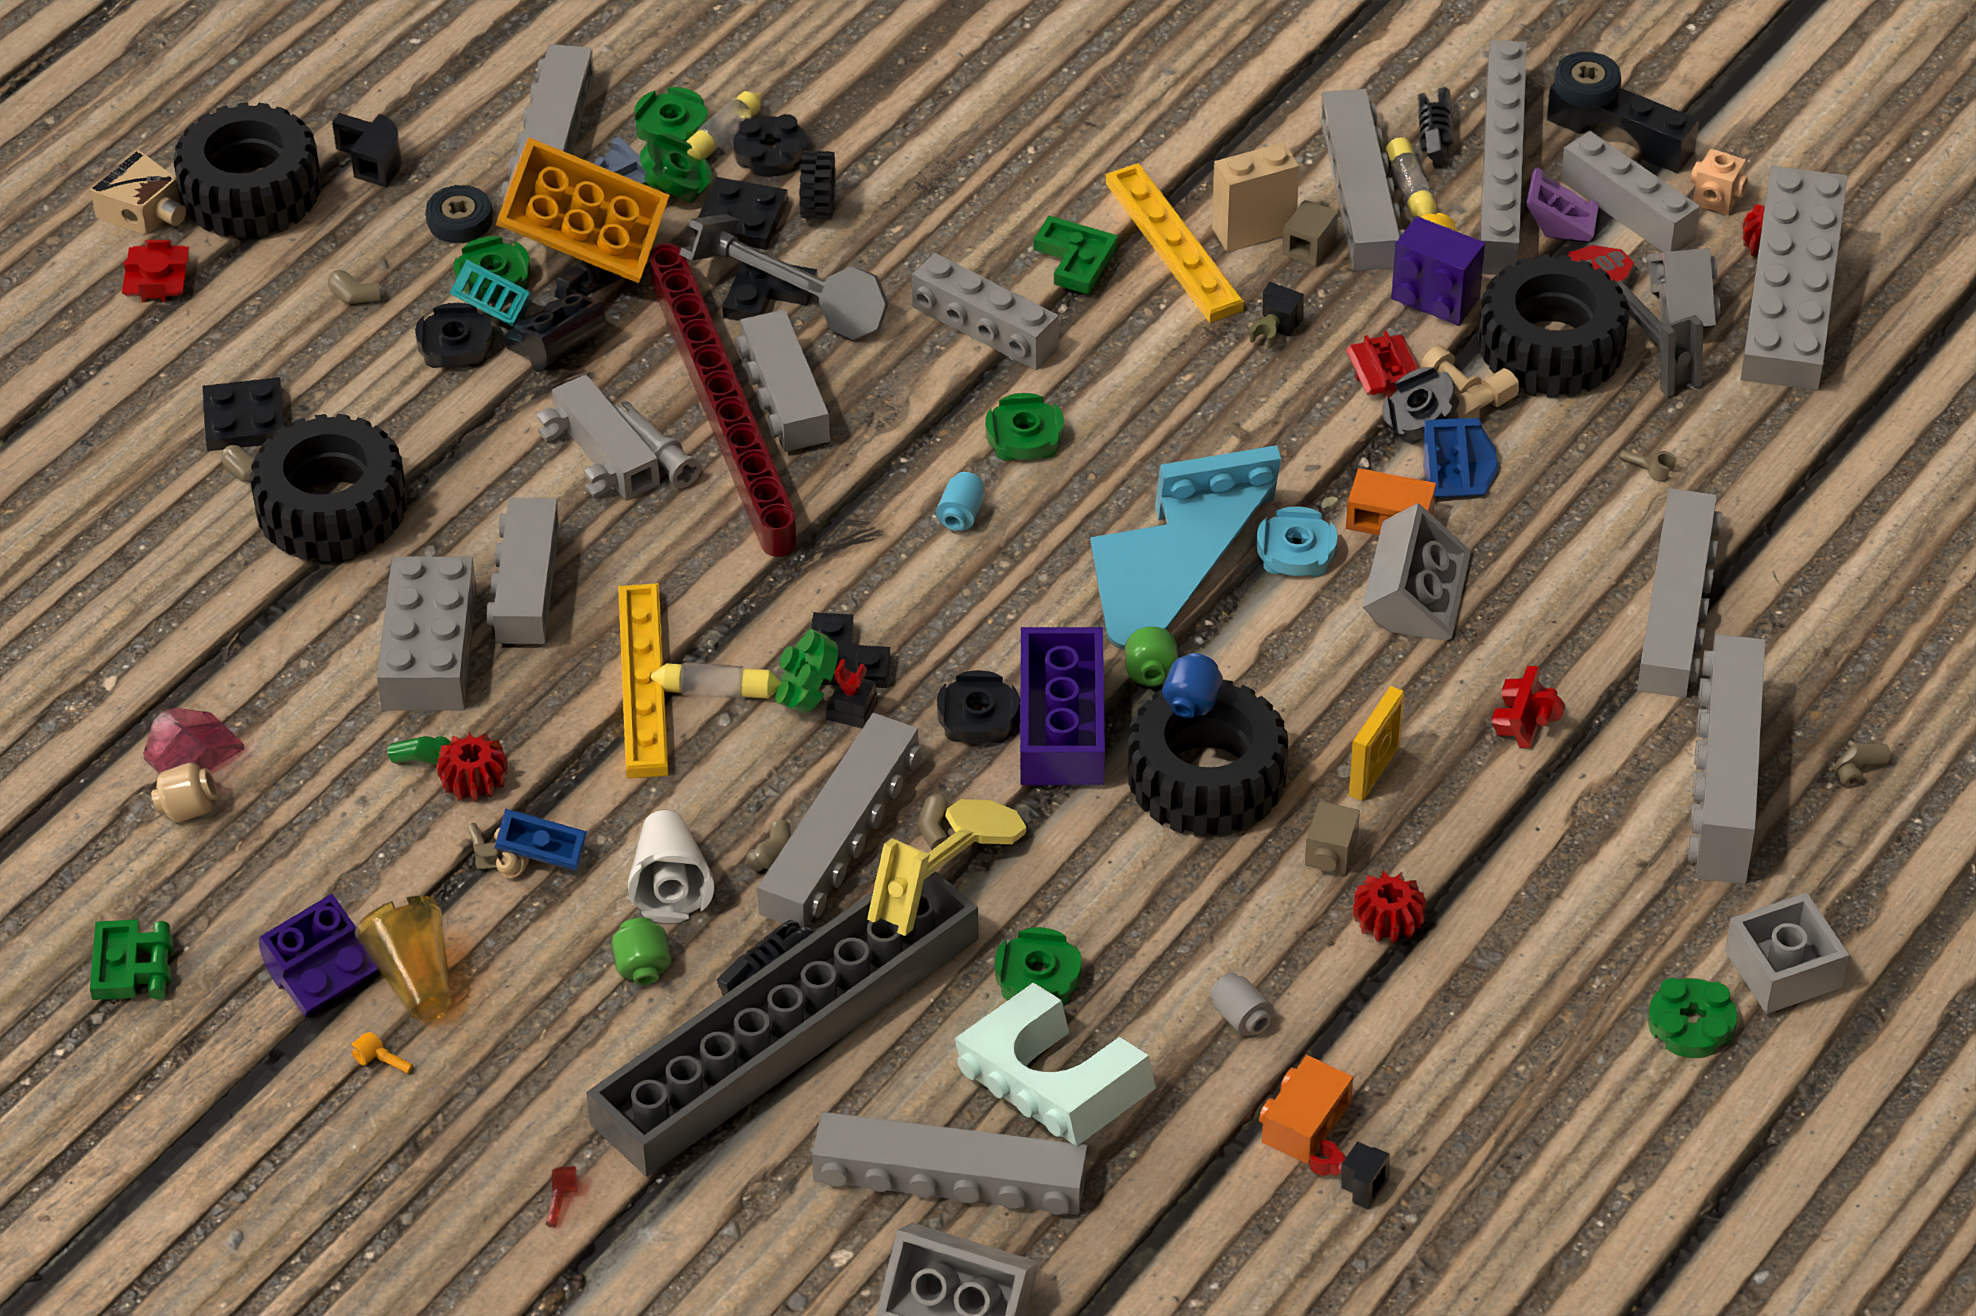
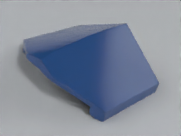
[1423,418,1498,498]

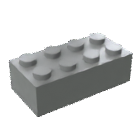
[377,557,477,710]

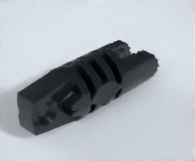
[1418,87,1453,168]
[555,261,623,300]
[717,919,815,996]

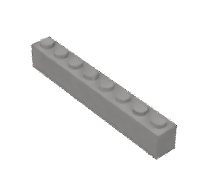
[1479,40,1527,275]

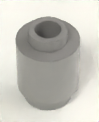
[1210,973,1273,1036]

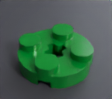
[634,87,708,142]
[640,134,712,203]
[454,236,531,301]
[985,393,1064,461]
[775,629,838,714]
[995,927,1082,1005]
[1648,978,1737,1058]

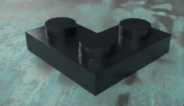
[722,261,818,321]
[811,612,891,688]

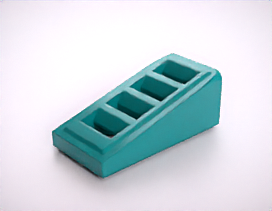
[449,260,535,327]

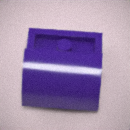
[259,893,379,1017]

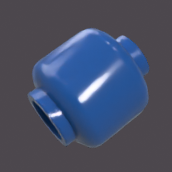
[1162,653,1223,718]

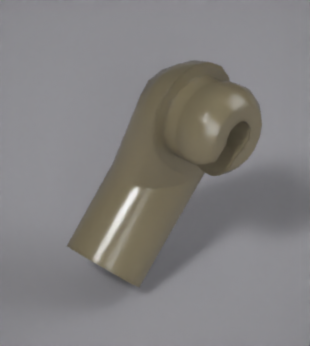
[328,270,381,304]
[221,445,253,481]
[1834,743,1890,787]
[917,793,953,850]
[747,820,791,871]

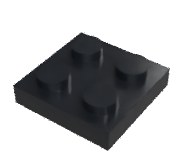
[694,177,788,250]
[202,377,285,451]

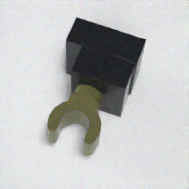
[1250,282,1304,349]

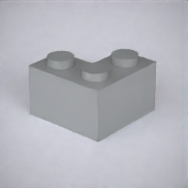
[1648,248,1720,326]

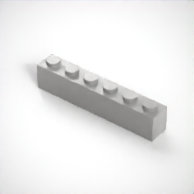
[501,44,594,204]
[1321,89,1404,271]
[1637,488,1722,698]
[757,712,922,928]
[812,1112,1087,1215]

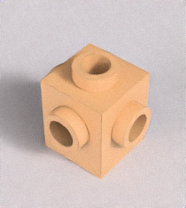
[1691,149,1748,216]

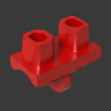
[1492,666,1565,748]

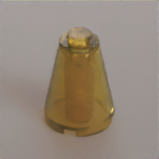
[358,896,452,1022]

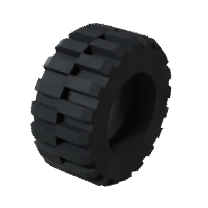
[173,102,322,239]
[1478,255,1629,398]
[250,414,407,562]
[1128,679,1288,837]

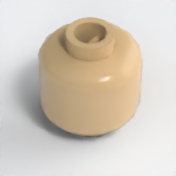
[151,762,218,823]

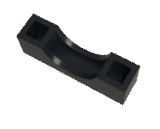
[1546,83,1699,174]

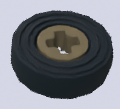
[1554,51,1622,108]
[425,185,493,243]

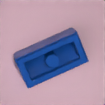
[494,808,587,871]

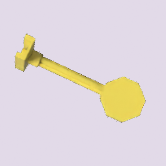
[867,799,1027,936]

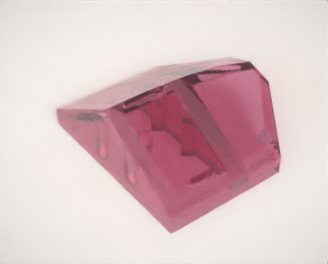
[143,708,245,774]

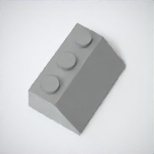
[1362,503,1471,641]
[875,1223,1040,1316]

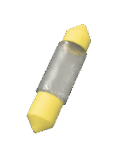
[686,91,761,162]
[1386,138,1437,218]
[651,662,781,699]

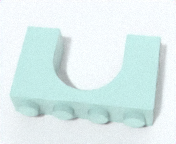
[954,983,1156,1146]

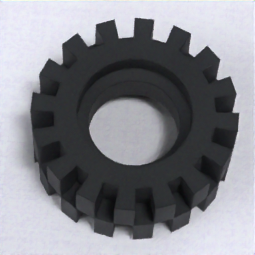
[799,150,836,219]

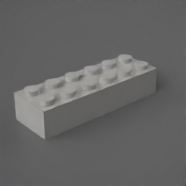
[1740,166,1848,390]
[1688,634,1765,884]

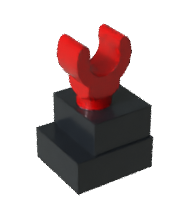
[826,659,878,729]
[1310,1140,1390,1210]

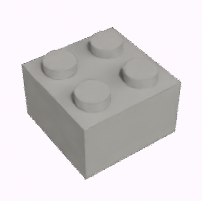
[1725,893,1850,1014]

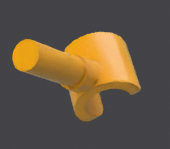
[352,1032,413,1074]

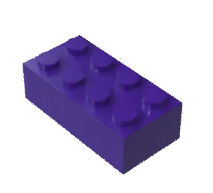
[1020,627,1105,785]

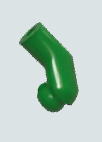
[388,736,451,765]

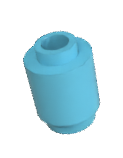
[936,472,985,531]

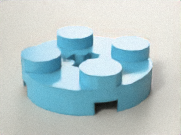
[1257,507,1338,577]

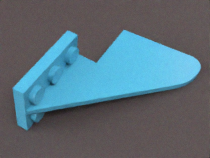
[1090,445,1281,649]

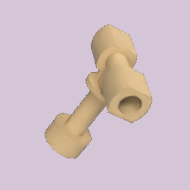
[1421,345,1519,419]

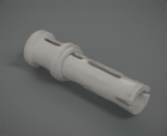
[614,400,701,488]

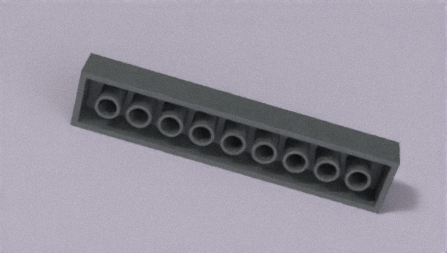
[586,871,979,1177]

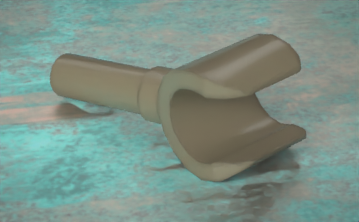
[1620,450,1676,482]
[467,823,499,869]

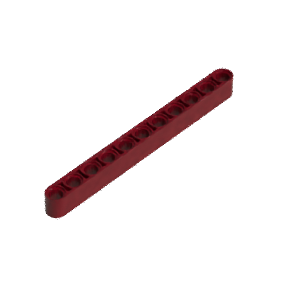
[649,243,797,557]

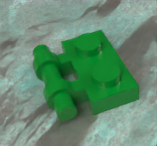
[90,919,174,1000]

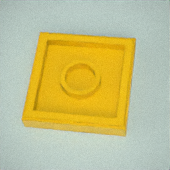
[1349,686,1404,801]

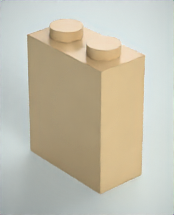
[1212,142,1299,252]

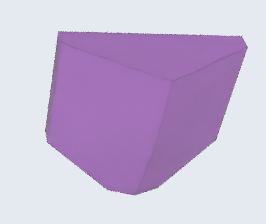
[1527,168,1599,241]

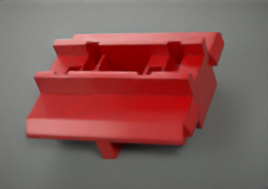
[122,240,190,302]
[1346,331,1419,398]

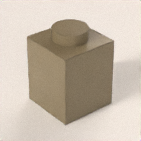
[1282,199,1338,267]
[1305,801,1360,875]

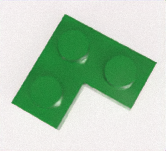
[1034,215,1118,295]

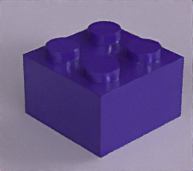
[1391,216,1485,326]

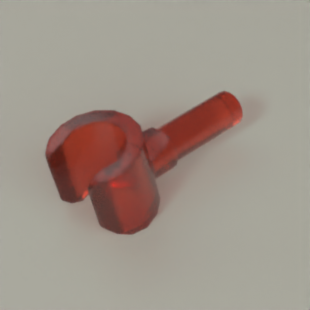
[546,1166,578,1228]

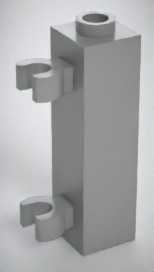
[537,374,660,501]

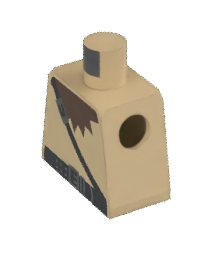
[90,150,186,234]

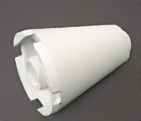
[628,810,714,923]

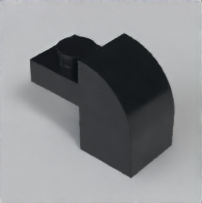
[332,113,402,188]

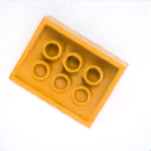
[496,137,669,283]

